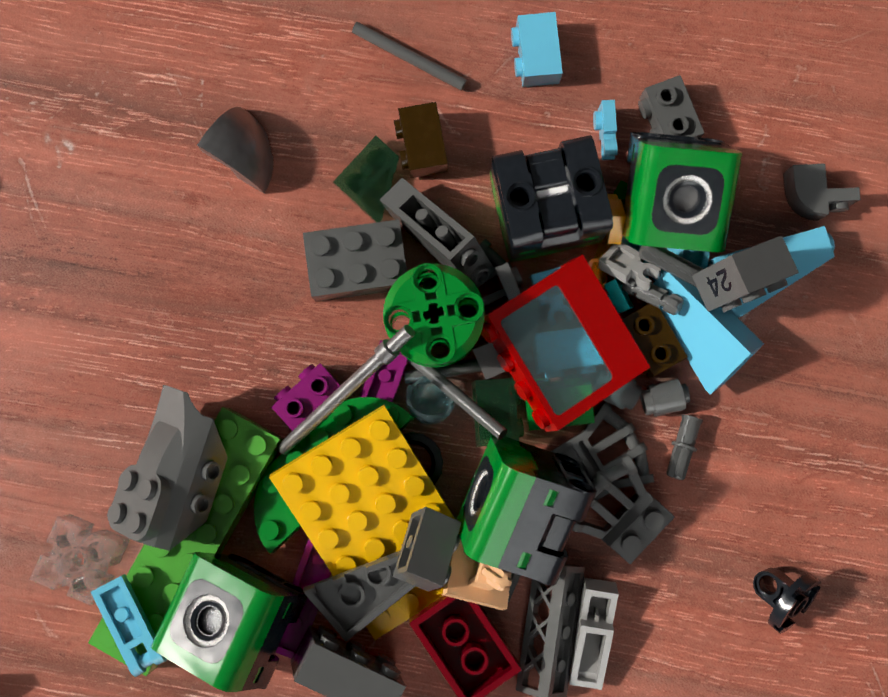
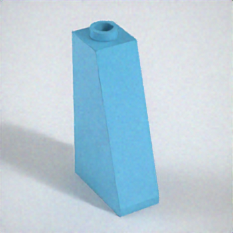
[708,226,835,318]
[652,269,764,395]

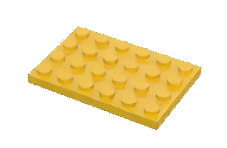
[269,405,459,640]

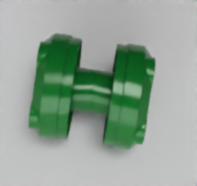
[383,263,485,368]

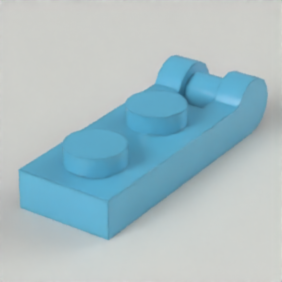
[91,574,167,677]

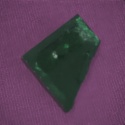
[333,136,399,223]

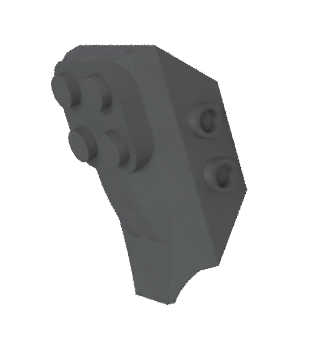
[107,384,228,551]

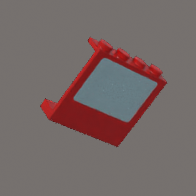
[481,254,650,432]

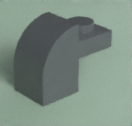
[783,164,860,221]

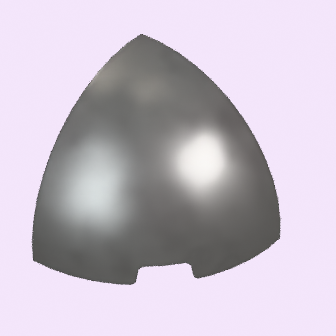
[197,107,274,193]

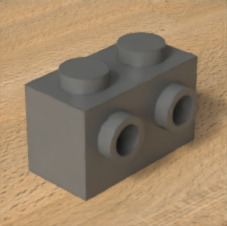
[638,75,704,138]
[392,507,461,592]

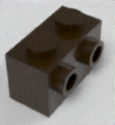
[394,102,448,178]
[622,304,688,378]

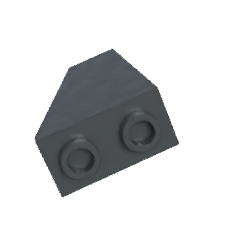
[380,178,495,288]

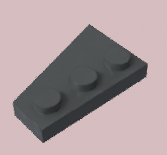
[303,551,415,641]

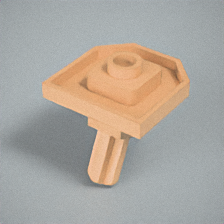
[443,538,512,611]

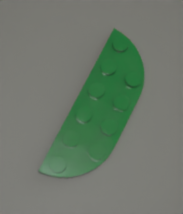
[254,397,414,554]

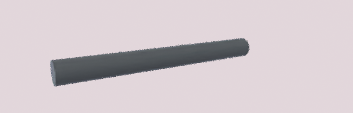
[352,22,467,91]
[408,360,508,440]

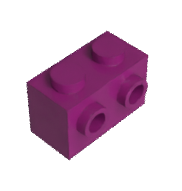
[271,363,341,431]

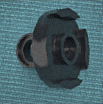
[753,568,821,634]

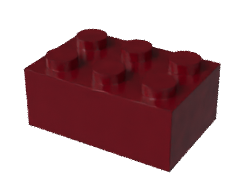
[409,595,522,697]

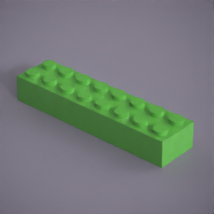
[88,407,284,676]

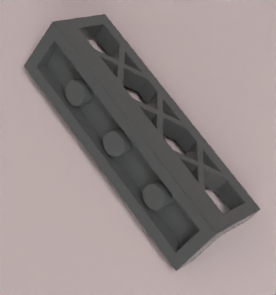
[516,564,585,697]

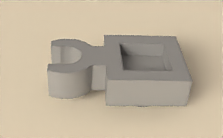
[598,242,661,291]

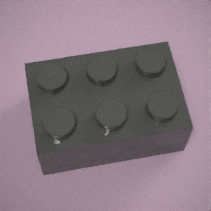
[303,219,407,302]
[291,625,406,697]

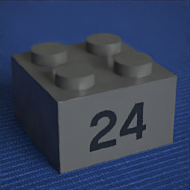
[692,236,799,313]

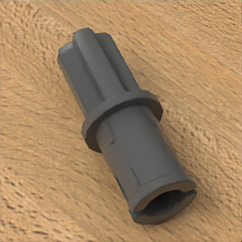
[666,414,703,480]

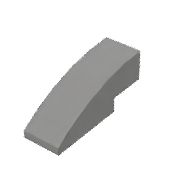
[569,577,619,690]

